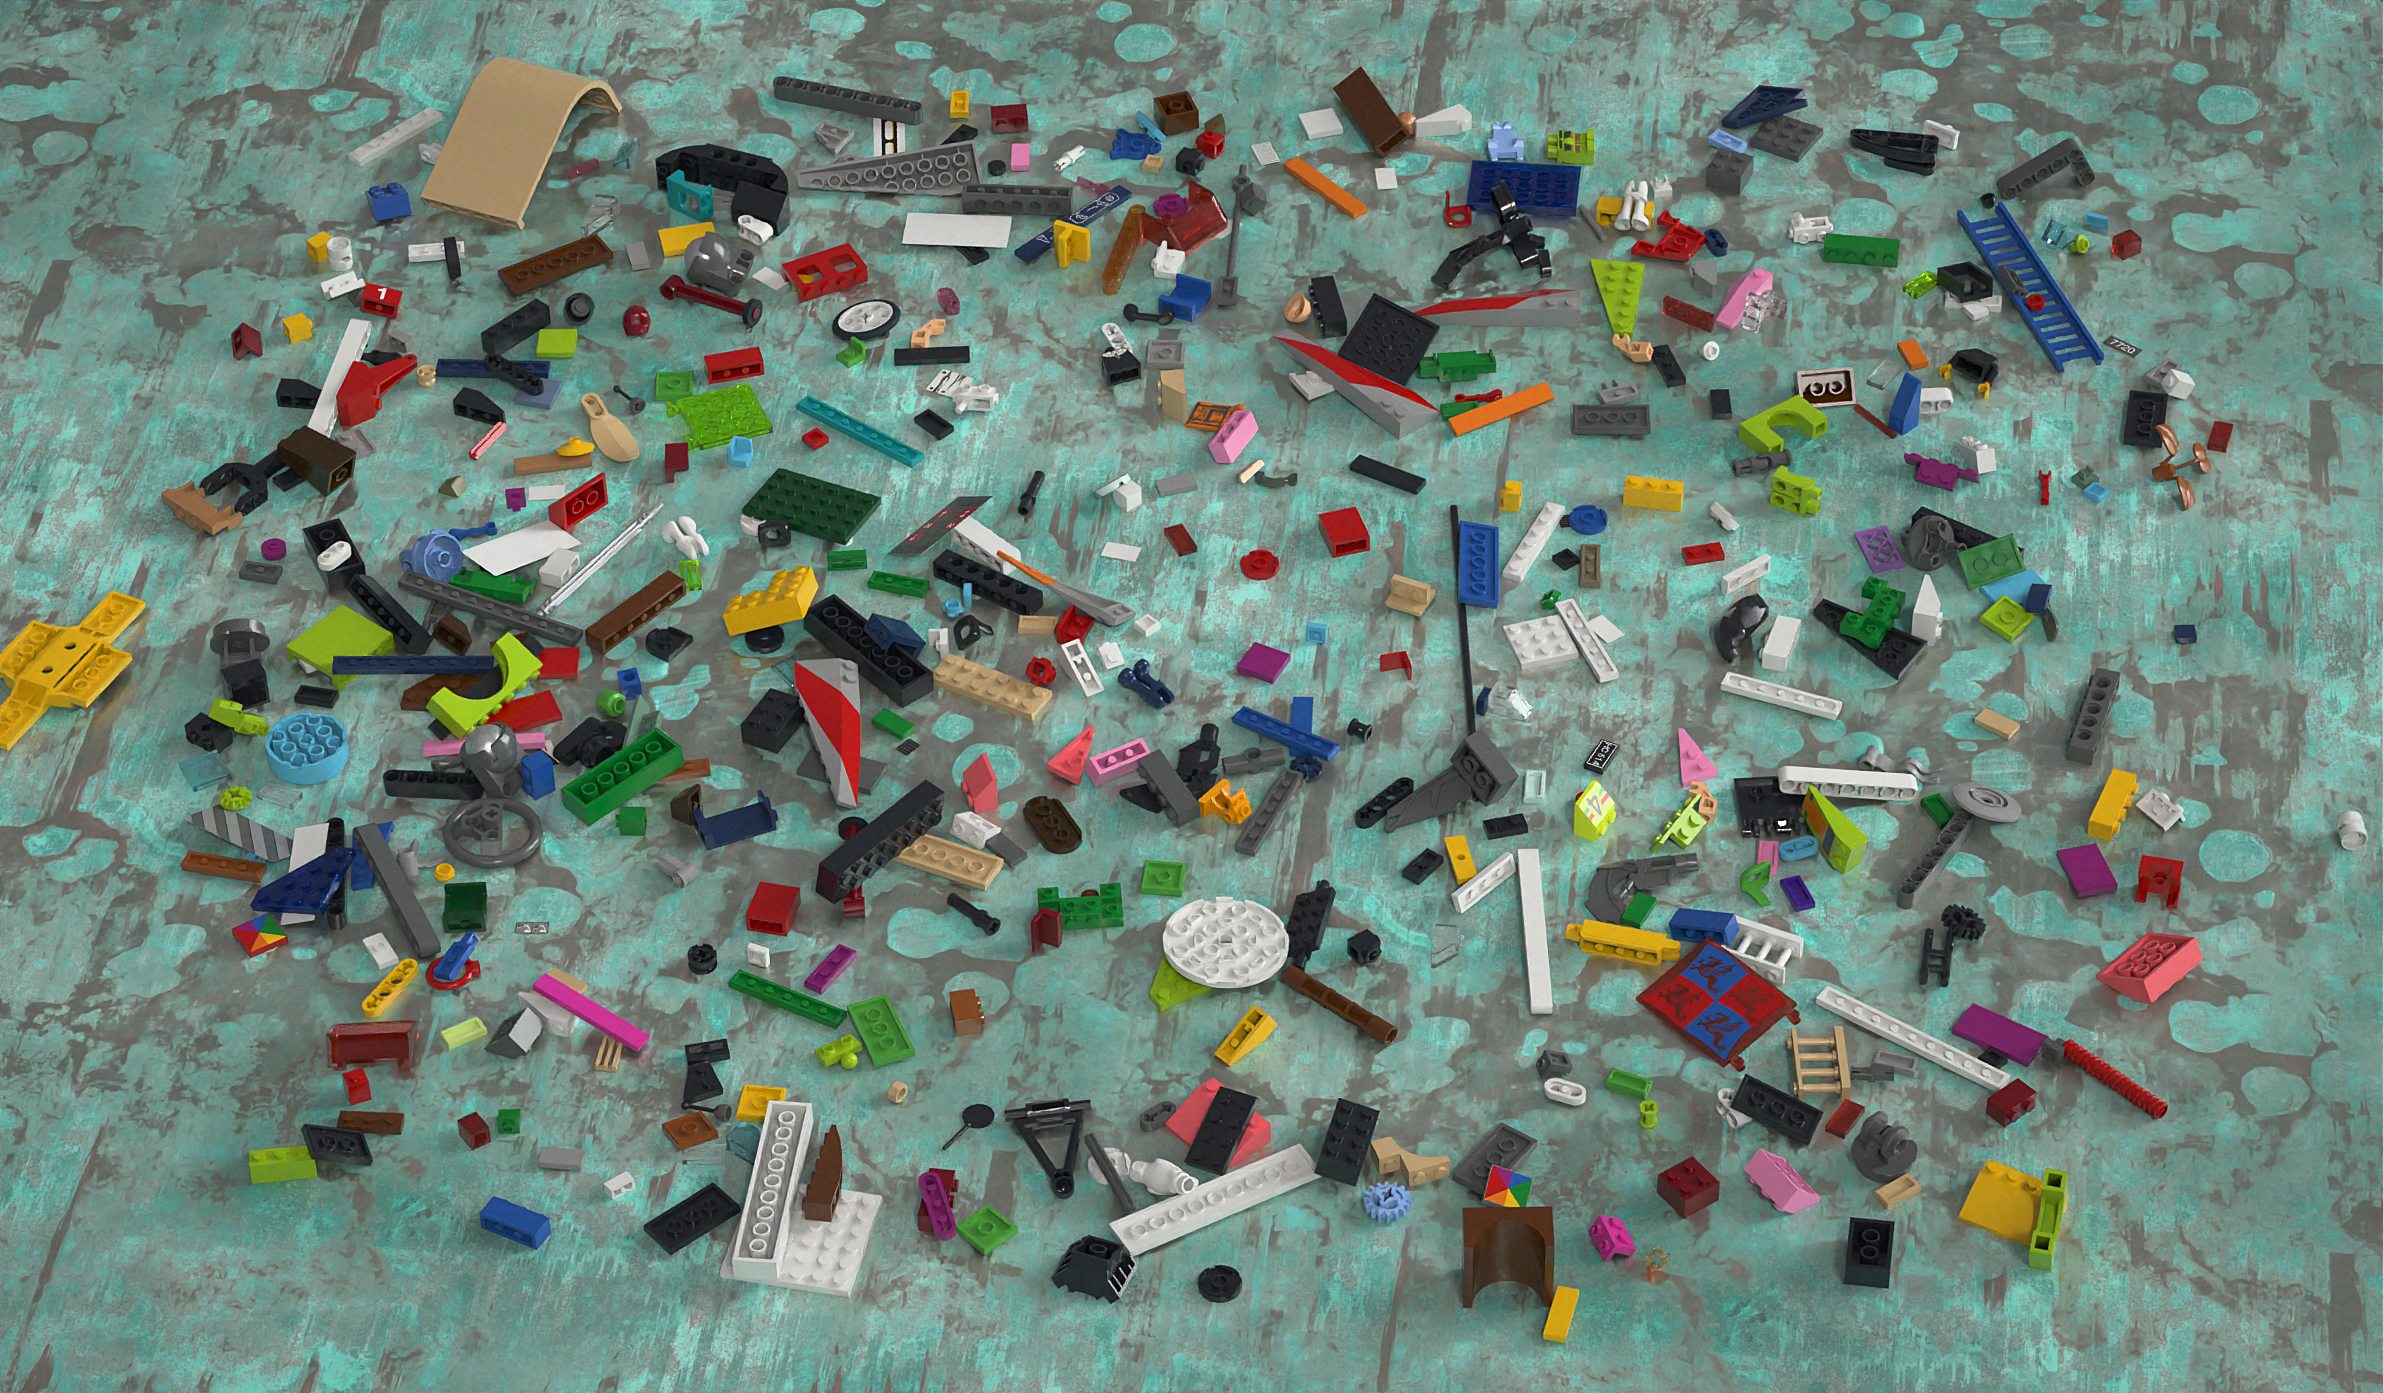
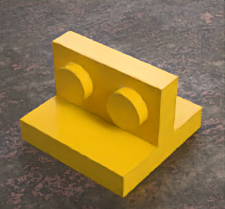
[1053,220,1091,269]

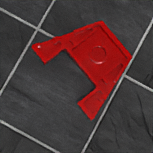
[1631,210,1706,262]

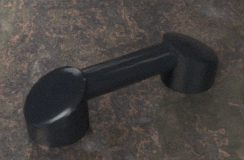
[1123,303,1175,325]

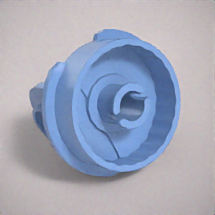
[399,529,463,583]

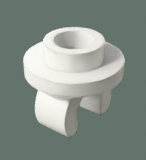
[1698,341,1719,360]

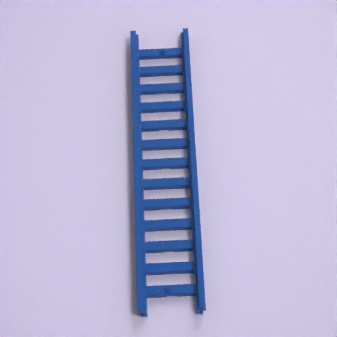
[1957,201,2104,373]

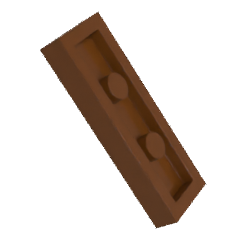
[337,1110,405,1135]

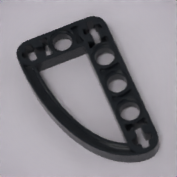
[1850,129,1939,163]

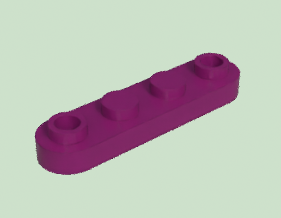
[919,1172,957,1241]

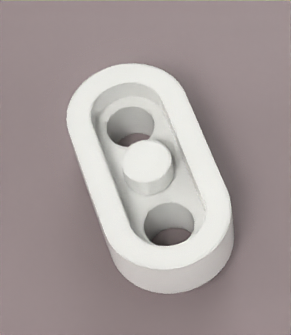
[1710,502,1741,531]
[317,541,351,571]
[1544,1078,1586,1106]

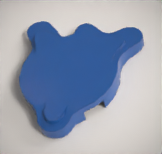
[1110,128,1162,160]

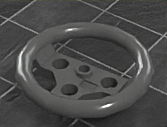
[442,796,544,869]

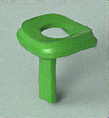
[1740,861,1771,907]

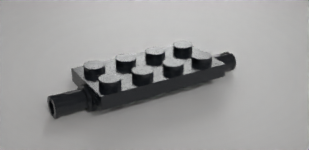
[1286,879,1336,972]

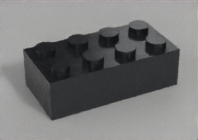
[302,518,366,592]
[1314,1098,1380,1187]

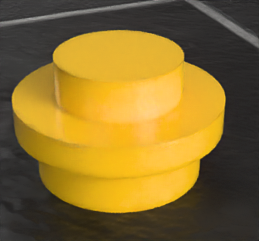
[434,863,455,882]

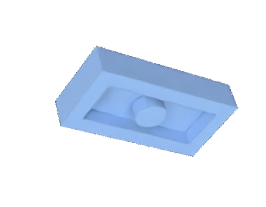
[1707,129,1747,153]

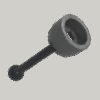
[613,385,646,413]
[681,1101,732,1122]

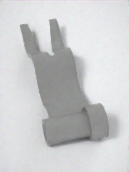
[1858,745,1942,783]

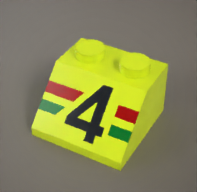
[1574,780,1616,842]

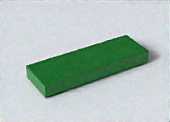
[868,571,930,598]

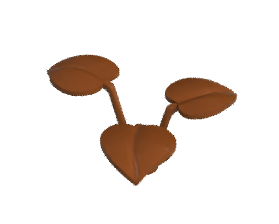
[2152,424,2211,511]

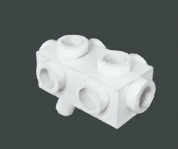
[1788,212,1833,244]
[953,383,999,414]

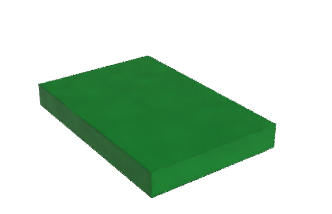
[1956,533,2026,590]

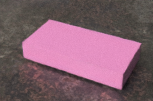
[1011,144,1030,171]
[1757,840,1780,875]

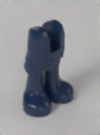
[1118,659,1175,709]

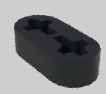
[1538,249,1552,278]

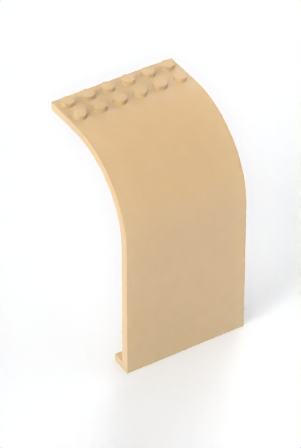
[420,56,622,230]

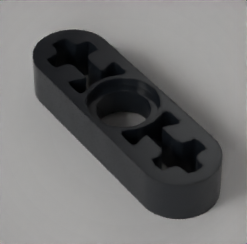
[1884,157,1935,176]

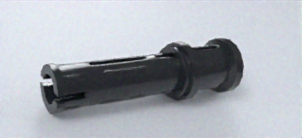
[947,893,1001,936]

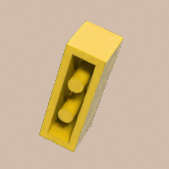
[1596,196,1654,229]
[1623,475,1684,512]

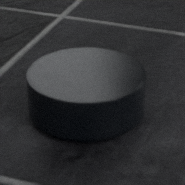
[988,160,1006,176]

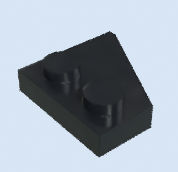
[683,1060,723,1104]

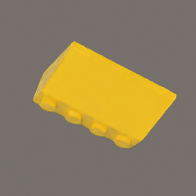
[1958,1159,2069,1247]

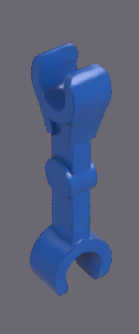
[448,522,497,541]

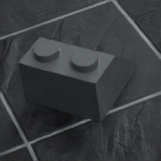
[484,1007,545,1059]

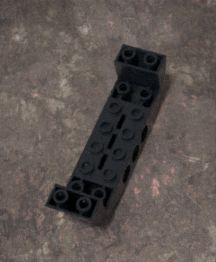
[655,143,791,218]

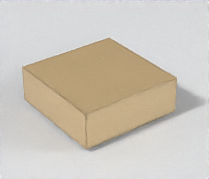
[1142,154,1165,173]

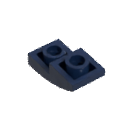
[2025,583,2052,614]

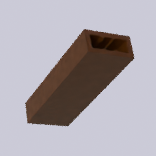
[1333,66,1411,158]

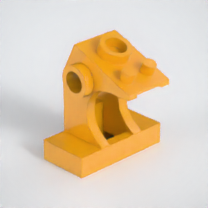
[1198,778,1252,824]

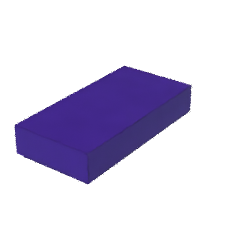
[1780,875,1815,912]

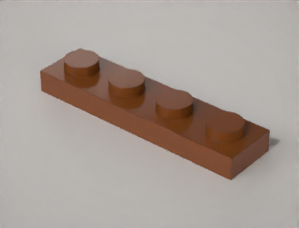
[181,850,267,883]

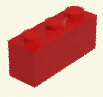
[703,346,765,384]

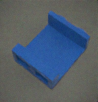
[1158,273,1211,322]

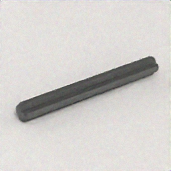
[1084,1133,1136,1212]

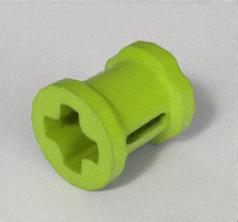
[1638,1100,1658,1129]

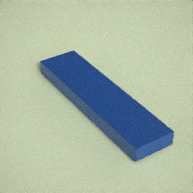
[1290,697,1313,757]

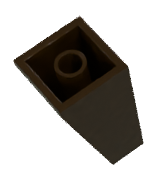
[276,425,357,497]

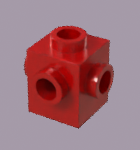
[1025,656,1056,687]

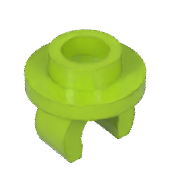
[2068,235,2089,254]

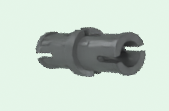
[1850,1065,1894,1082]

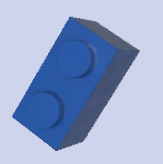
[520,750,556,801]

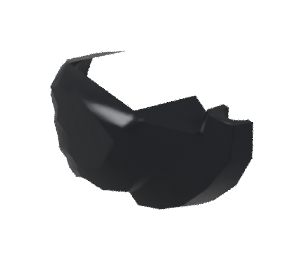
[1713,593,1769,663]

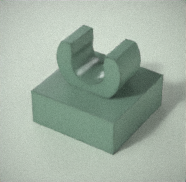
[2071,465,2099,490]

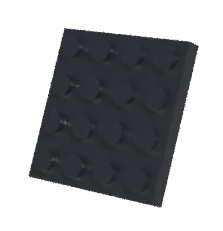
[1337,293,1440,387]

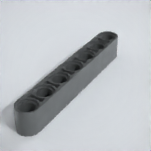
[1897,809,1975,909]

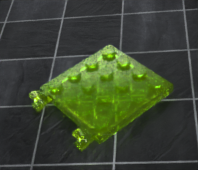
[665,383,773,451]

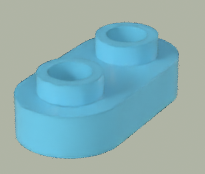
[1779,835,1818,861]

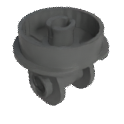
[210,618,270,669]
[1851,1111,1917,1183]

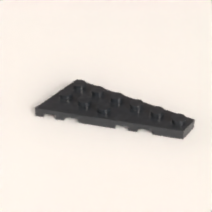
[1813,598,1928,681]

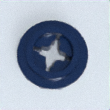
[1290,754,1322,780]

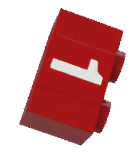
[360,283,403,319]

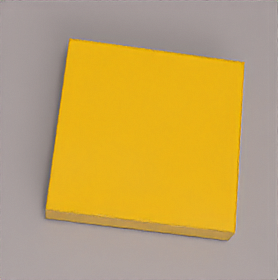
[736,1084,786,1123]

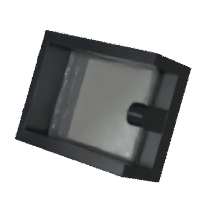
[1937,261,1993,303]

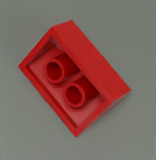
[548,472,608,531]

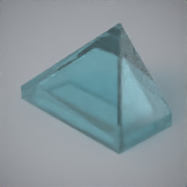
[771,654,801,690]

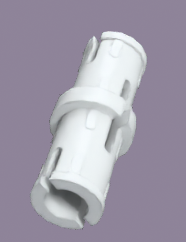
[1053,145,1085,172]

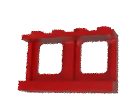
[781,242,868,303]

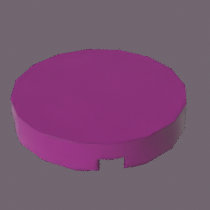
[1154,194,1190,221]

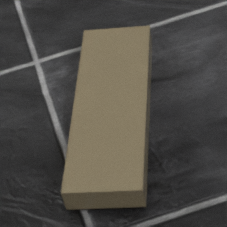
[1580,544,1601,588]

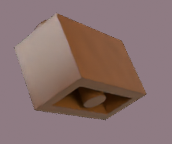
[949,988,985,1036]

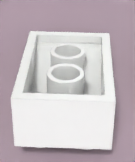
[1911,574,1943,646]

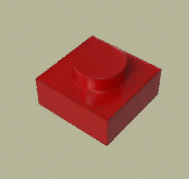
[802,428,829,450]

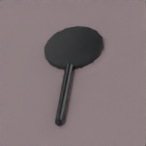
[943,1104,995,1150]

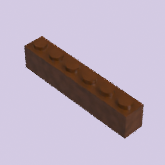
[585,570,686,655]

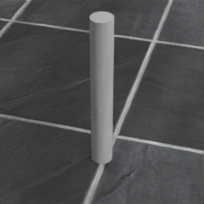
[1578,204,1608,241]

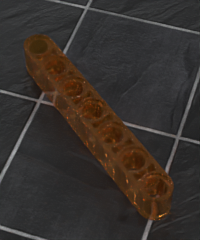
[1102,204,1146,296]

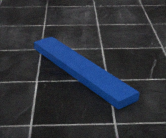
[1232,706,1341,762]

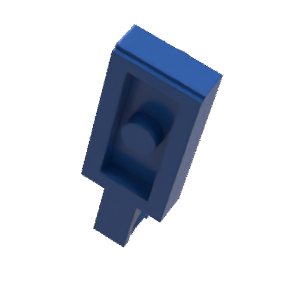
[433,931,479,981]

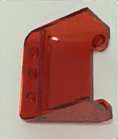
[326,1020,417,1071]

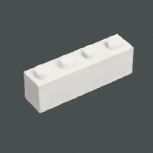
[951,516,1021,575]

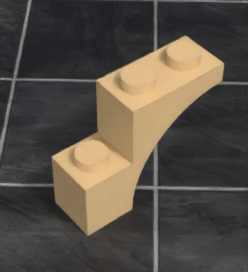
[1370,1136,1450,1187]

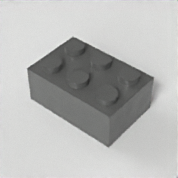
[1450,729,1519,807]

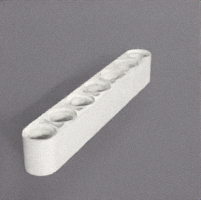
[1777,766,1919,801]

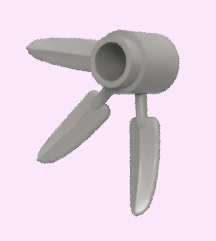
[396,839,451,880]

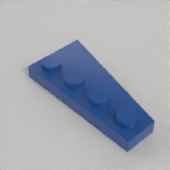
[351,821,395,891]

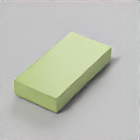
[439,1016,487,1050]

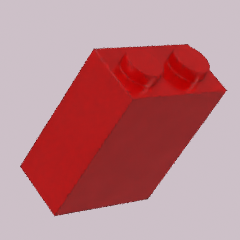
[1319,507,1370,558]
[746,882,801,937]

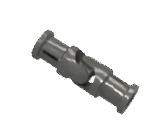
[1731,449,1792,477]

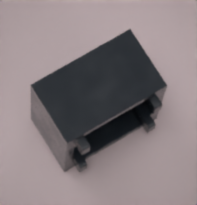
[220,658,271,711]

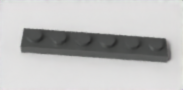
[1235,768,1303,857]

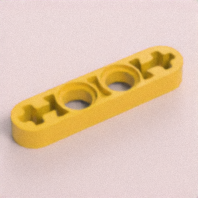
[362,959,419,1018]

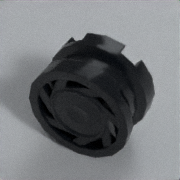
[688,943,718,975]

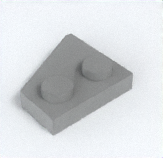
[814,121,854,155]

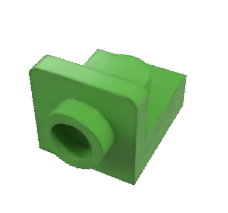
[836,336,866,369]

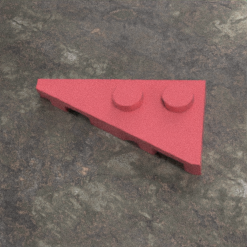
[1047,725,1095,785]

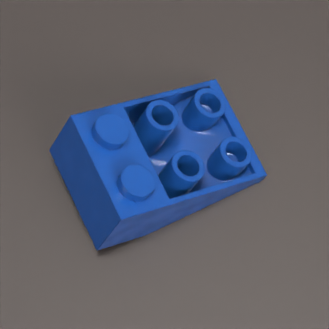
[365,182,412,221]

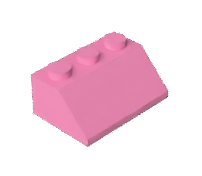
[1744,1149,1822,1214]

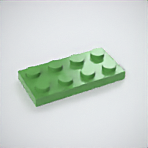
[847,994,915,1067]

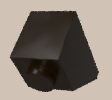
[431,613,473,656]
[670,784,703,826]

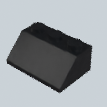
[731,180,790,237]

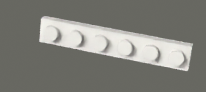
[348,107,443,167]
[1502,501,1565,582]
[1554,598,1619,683]
[1721,672,1842,720]

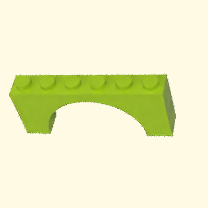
[426,632,543,740]

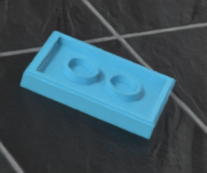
[1981,568,2053,607]

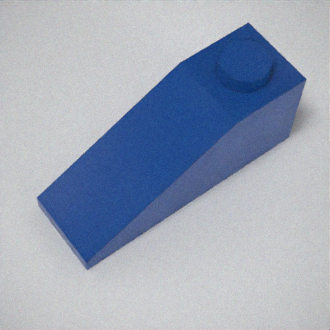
[1888,372,1922,436]

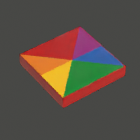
[232,913,288,958]

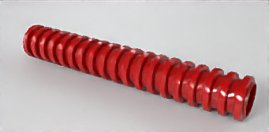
[2063,1039,2168,1120]

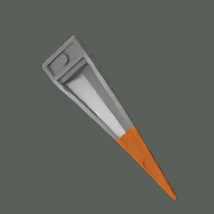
[996,550,1137,626]

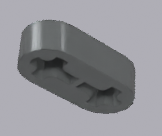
[1140,1101,1176,1132]

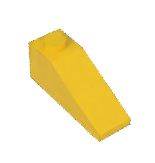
[1214,1004,1278,1066]

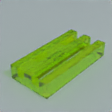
[1902,270,1937,300]
[679,560,702,591]

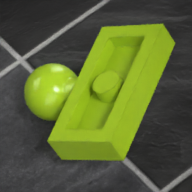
[814,1033,863,1069]

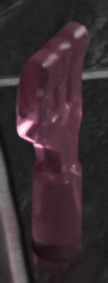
[1076,176,1111,195]

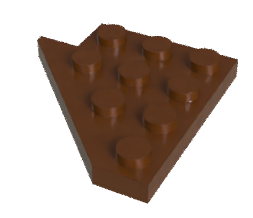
[400,674,486,712]

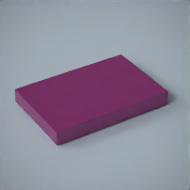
[2056,843,2118,897]

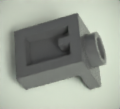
[1536,1050,1573,1079]

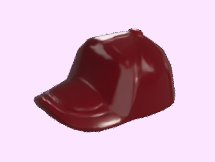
[622,305,651,335]

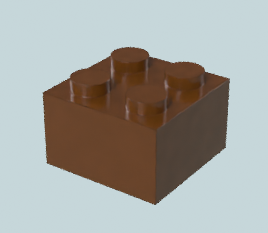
[1153,91,1199,136]

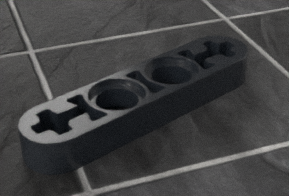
[484,353,544,396]
[1355,777,1414,829]

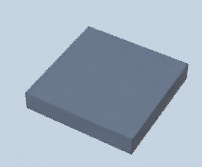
[514,378,563,410]

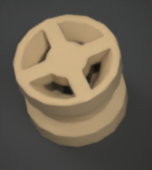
[417,364,437,388]

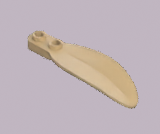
[581,393,640,462]

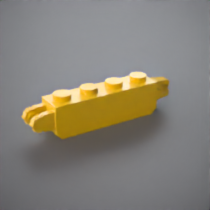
[1565,919,1681,966]

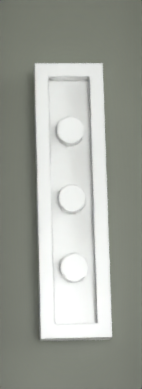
[1451,852,1517,914]

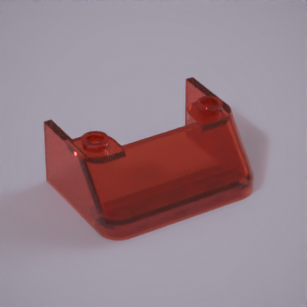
[1141,180,1228,256]

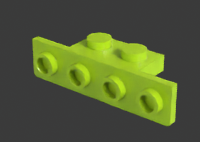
[1650,793,1707,852]

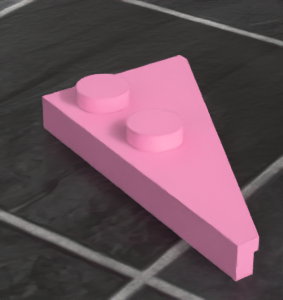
[1678,728,1718,789]

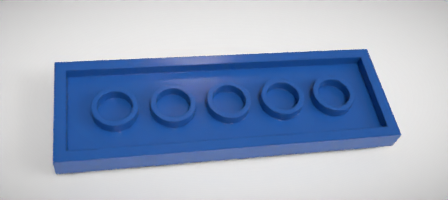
[1458,520,1499,609]

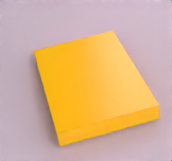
[658,222,715,257]

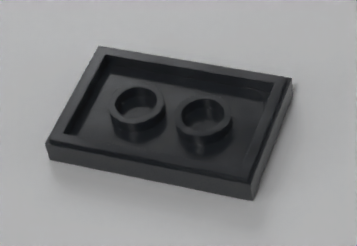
[301,1124,373,1166]

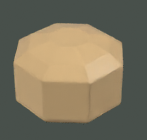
[888,1081,908,1103]

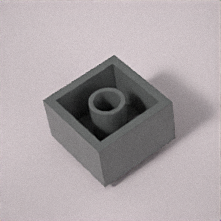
[1706,148,1754,194]

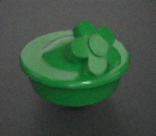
[1540,589,1561,610]

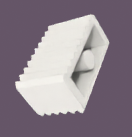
[539,547,580,589]

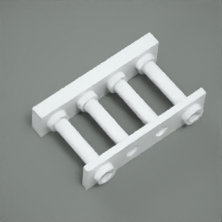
[1706,912,1804,985]

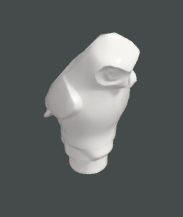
[1129,1158,1198,1195]

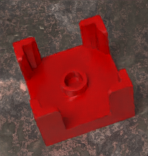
[2135,855,2184,909]

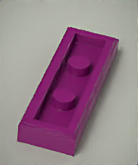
[804,944,857,995]

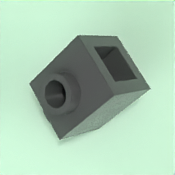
[1239,182,1267,215]

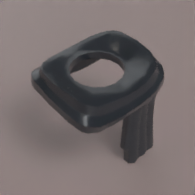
[758,520,791,546]
[953,615,994,651]

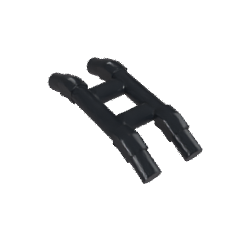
[1919,928,1955,987]

